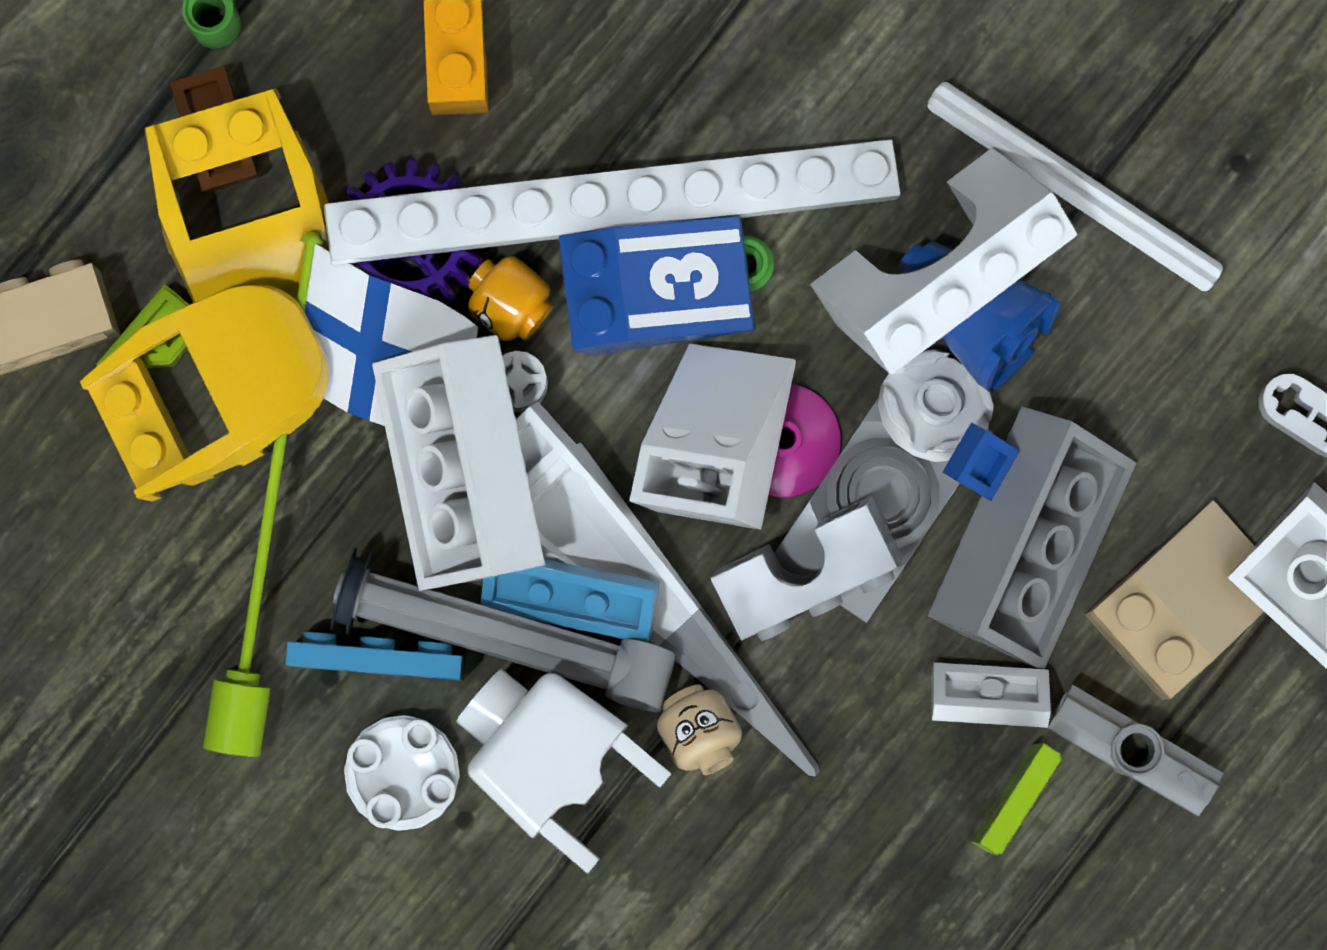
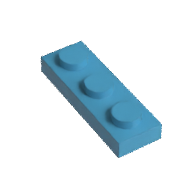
[480,559,660,643]
[285,632,465,681]

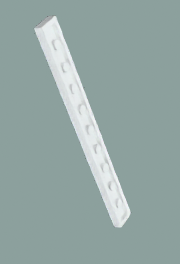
[324,140,900,265]

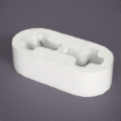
[1258,374,1327,458]

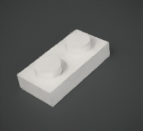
[931,663,1051,728]

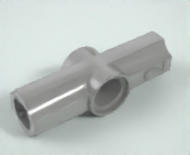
[1047,684,1224,816]

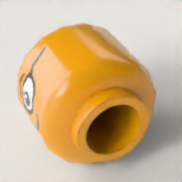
[468,257,554,341]

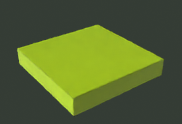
[970,743,1061,855]

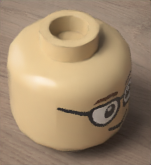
[657,685,742,775]

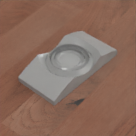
[774,397,993,623]

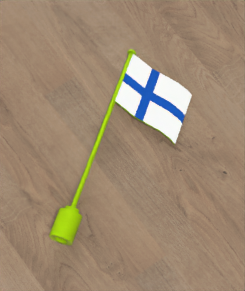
[203,232,478,757]

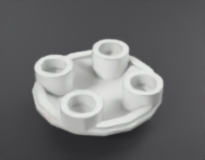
[344,715,460,831]

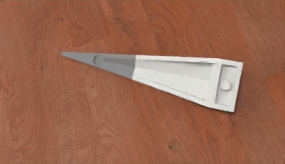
[516,402,820,777]

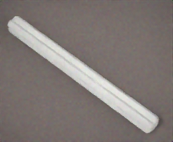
[927,82,1223,291]

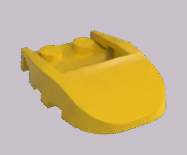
[145,88,330,303]
[80,284,329,502]

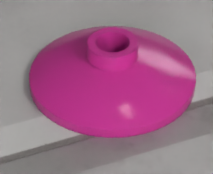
[768,384,841,498]

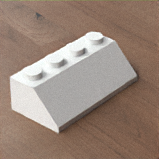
[372,335,545,591]
[1228,482,1327,669]

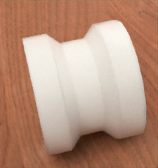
[502,351,548,413]

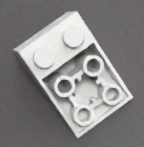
[629,344,796,530]

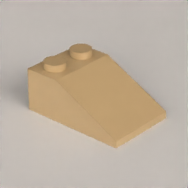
[1084,500,1264,700]

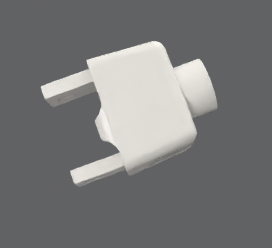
[456,668,671,873]

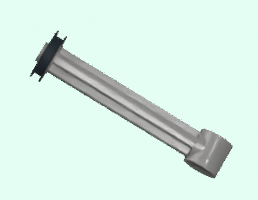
[331,547,676,712]

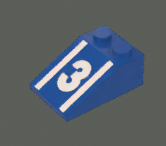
[559,216,756,356]

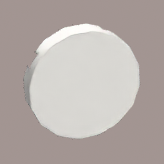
[878,350,994,462]

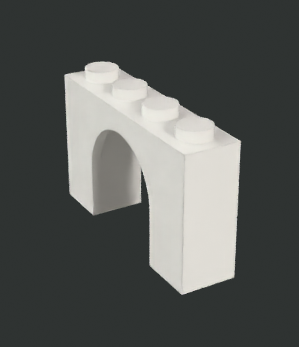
[810,148,1078,375]

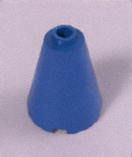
[898,241,1060,391]

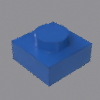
[942,422,1020,501]

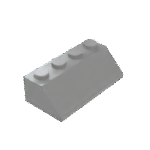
[928,406,1137,669]

